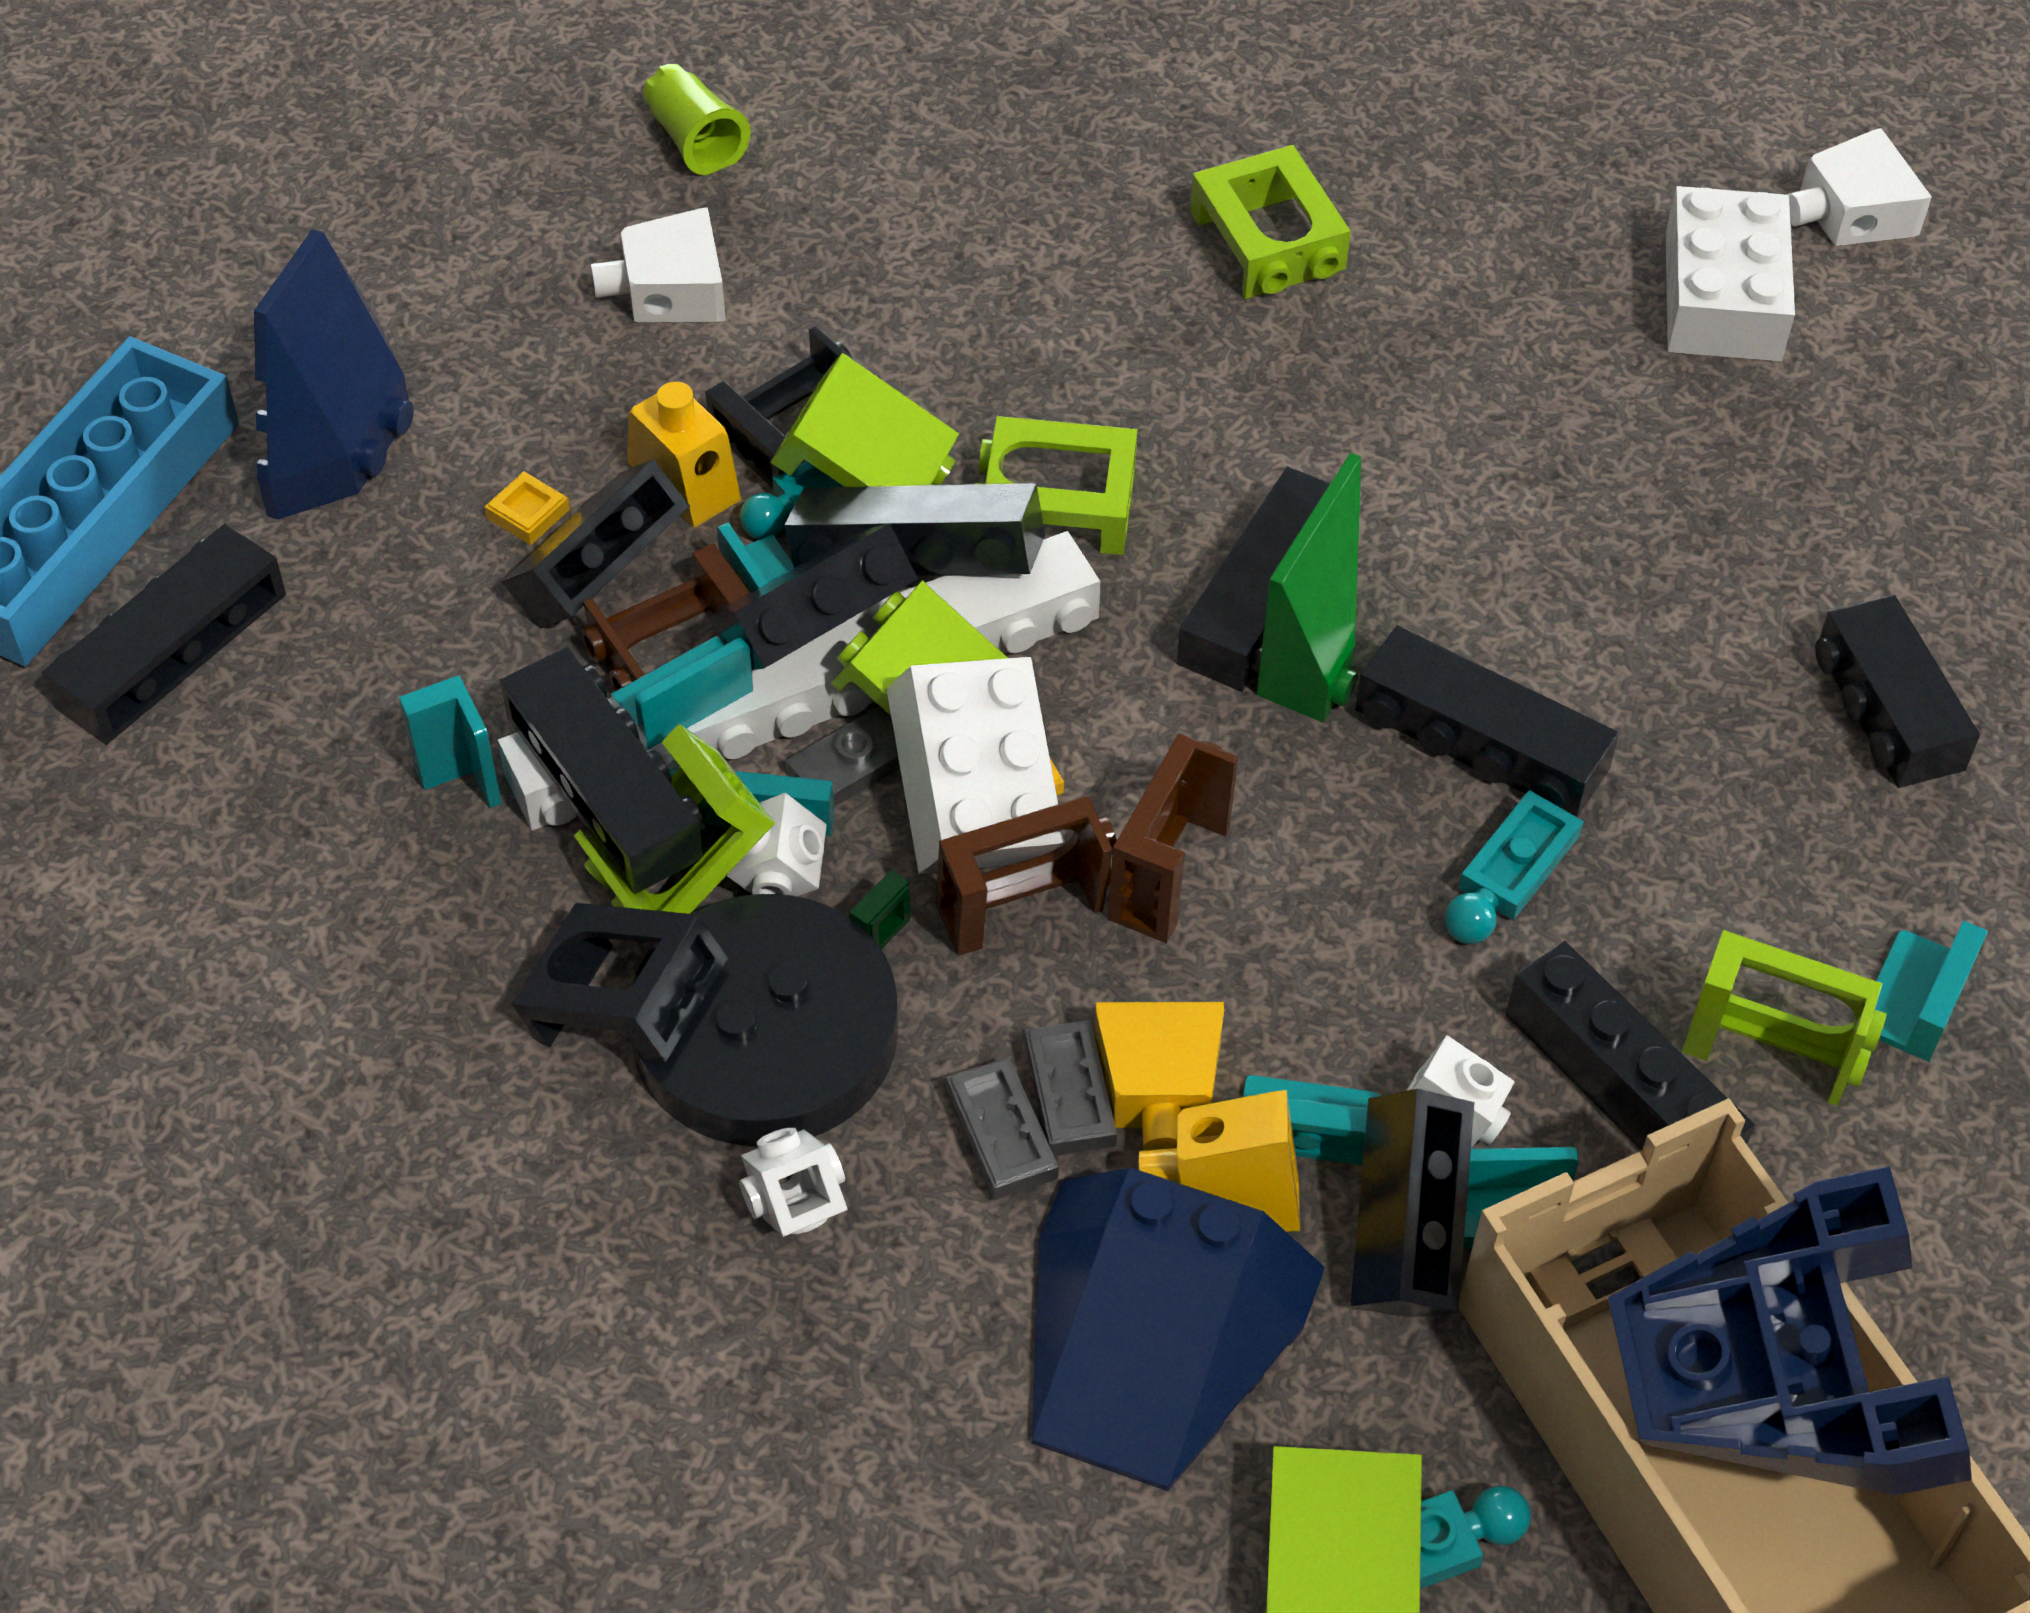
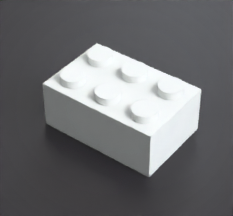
[1666,186,1795,361]
[886,657,1065,874]

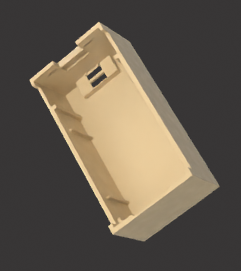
[1459,1098,2030,1613]

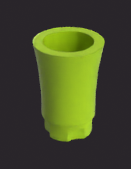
[643,64,751,176]

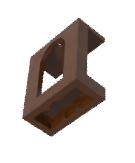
[581,543,750,691]
[1108,733,1238,944]
[935,795,1117,956]

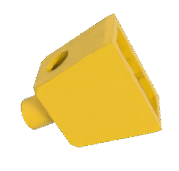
[627,382,741,528]
[1094,1002,1224,1150]
[1139,1090,1300,1232]

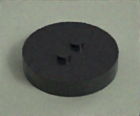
[632,894,898,1146]

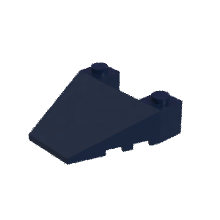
[1608,1166,1972,1495]

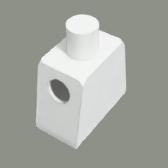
[1787,128,1932,246]
[591,207,726,322]

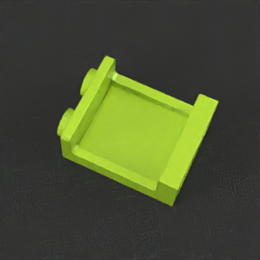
[770,353,959,487]
[830,580,1008,715]
[1267,1446,1422,1613]

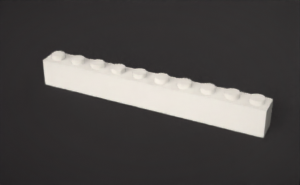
[497,531,1101,831]

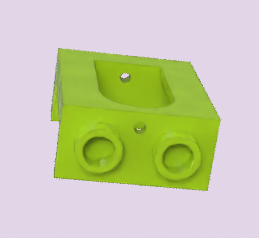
[1190,145,1351,299]
[975,416,1138,555]
[574,724,775,914]
[1682,930,1887,1106]

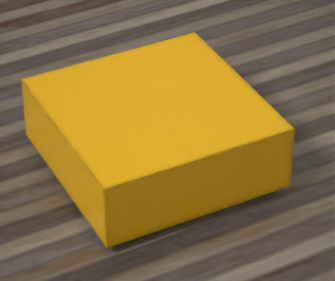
[484,471,570,545]

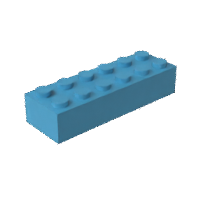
[0,336,240,667]

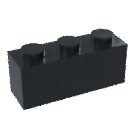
[501,459,690,628]
[709,523,918,670]
[1815,595,1980,788]
[1350,1089,1475,1317]

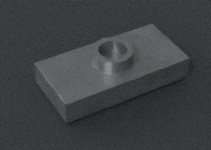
[785,706,900,807]
[1025,1020,1117,1156]
[946,1057,1059,1200]

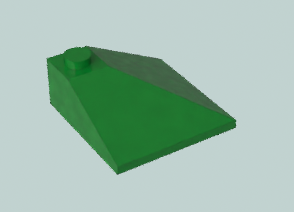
[1257,452,1362,723]

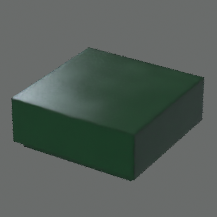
[849,870,910,950]

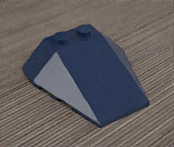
[254,229,414,520]
[1032,1167,1325,1491]

